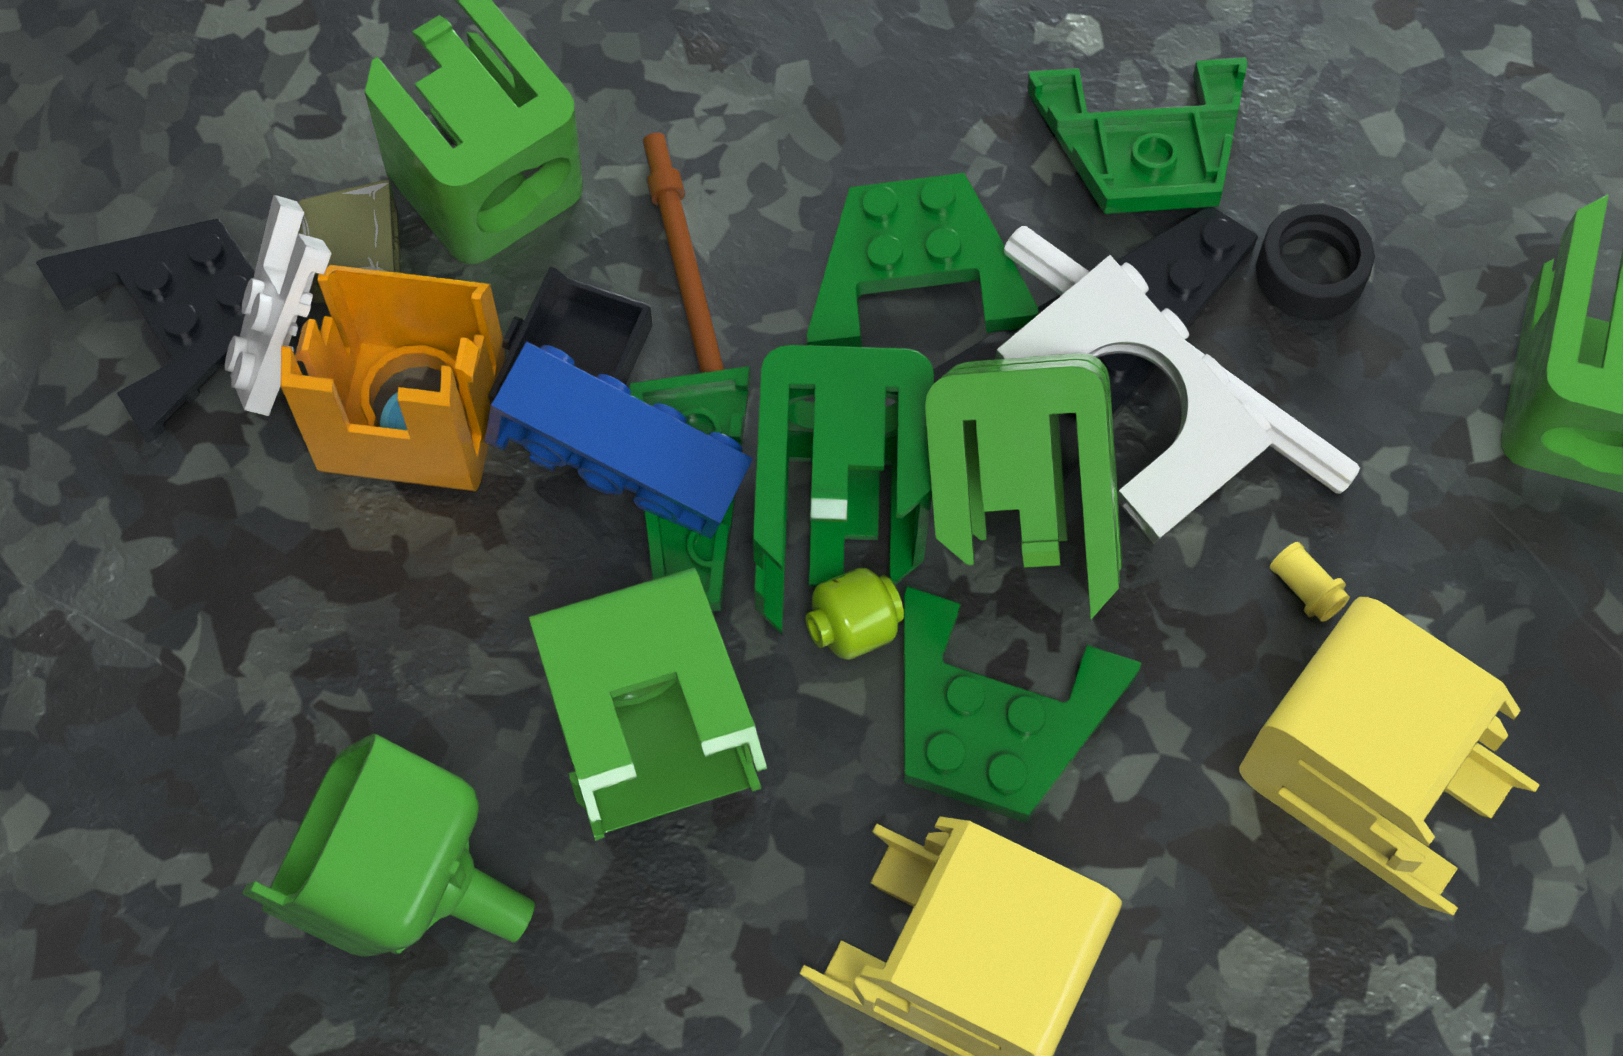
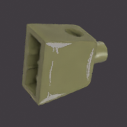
[298,180,401,303]

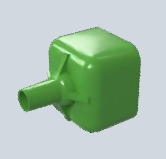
[242,733,535,957]

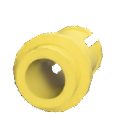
[1270,542,1350,622]

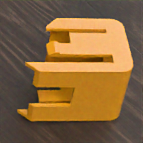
[281,265,505,491]

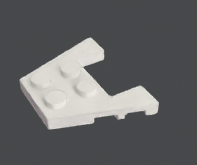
[225,195,331,416]

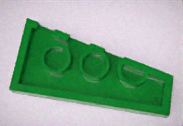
[629,366,751,612]

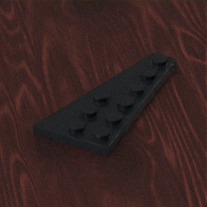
[933,207,1258,481]

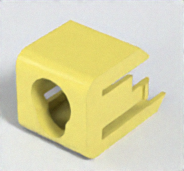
[1239,597,1540,915]
[799,816,1122,1056]

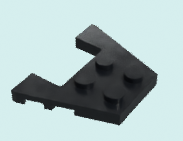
[36,218,255,444]

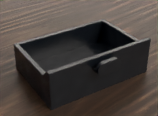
[488,267,653,405]

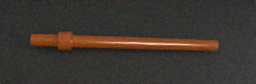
[643,133,724,373]

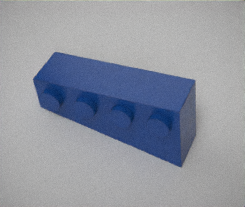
[485,342,753,539]

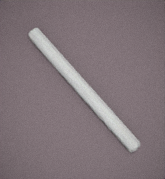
[1003,226,1360,494]

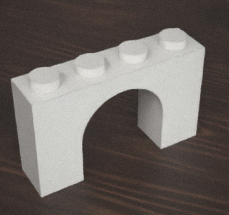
[995,255,1274,544]

